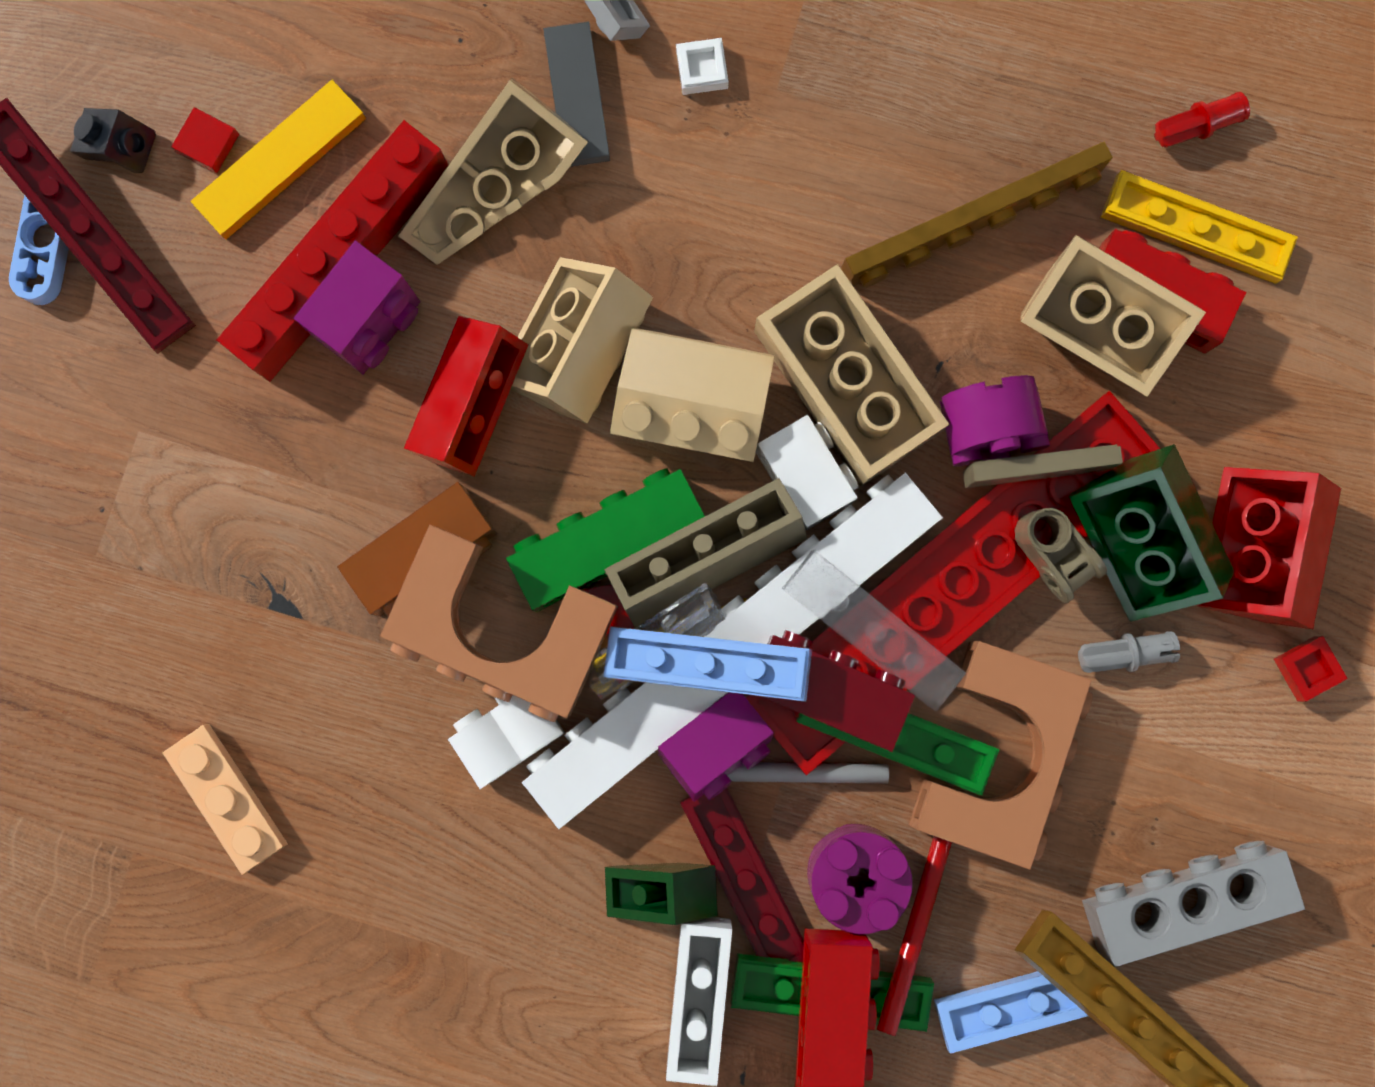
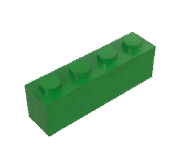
[506,468,705,612]

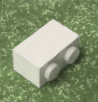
[756,415,858,531]

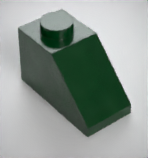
[605,863,718,925]

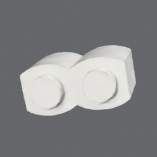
[448,695,565,789]

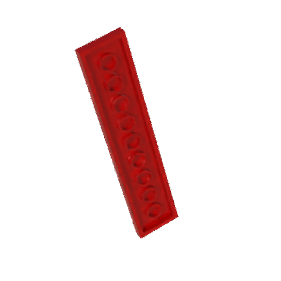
[745,390,1161,776]

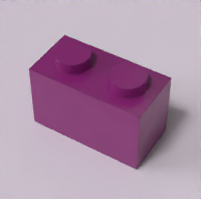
[658,692,774,802]

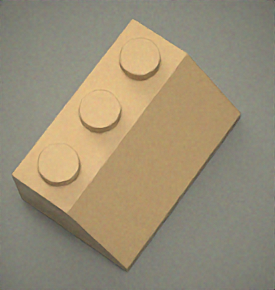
[1021,235,1206,397]
[511,257,653,423]
[610,327,775,462]

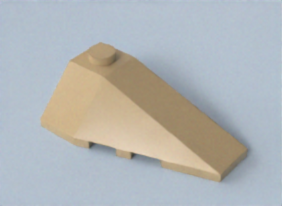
[398,78,588,265]

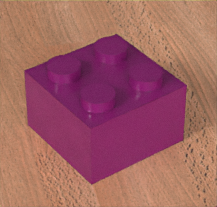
[293,240,421,375]

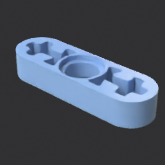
[9,195,69,305]

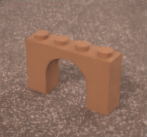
[380,525,618,722]
[909,641,1093,870]

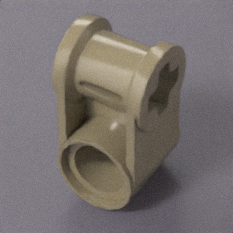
[1015,508,1107,604]

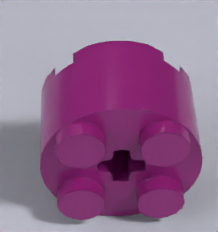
[940,375,1050,466]
[807,824,912,934]

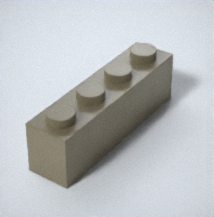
[604,478,807,629]

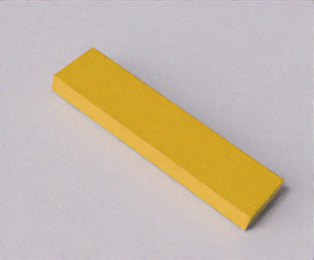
[190,79,366,240]
[1101,170,1298,284]

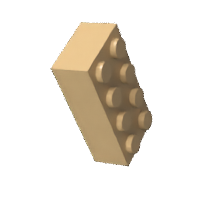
[754,264,949,486]

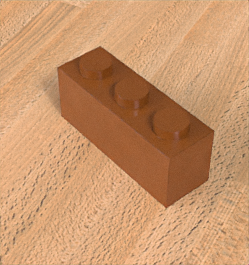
[337,482,498,617]

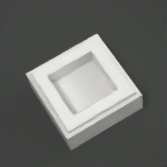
[676,38,729,95]

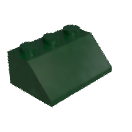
[1069,444,1235,622]

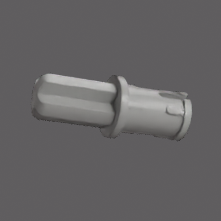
[1078,631,1180,673]

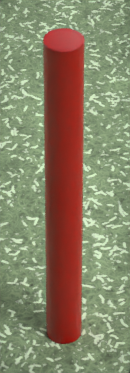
[876,836,952,1037]

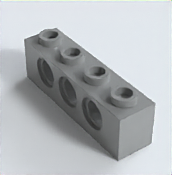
[1082,841,1305,967]

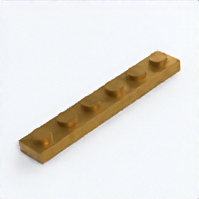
[841,141,1113,288]
[1014,910,1249,1087]

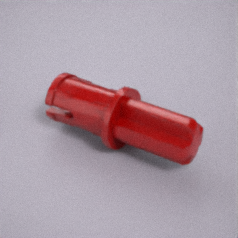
[1154,92,1250,148]

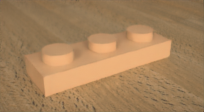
[162,724,288,875]

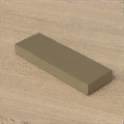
[963,444,1123,488]

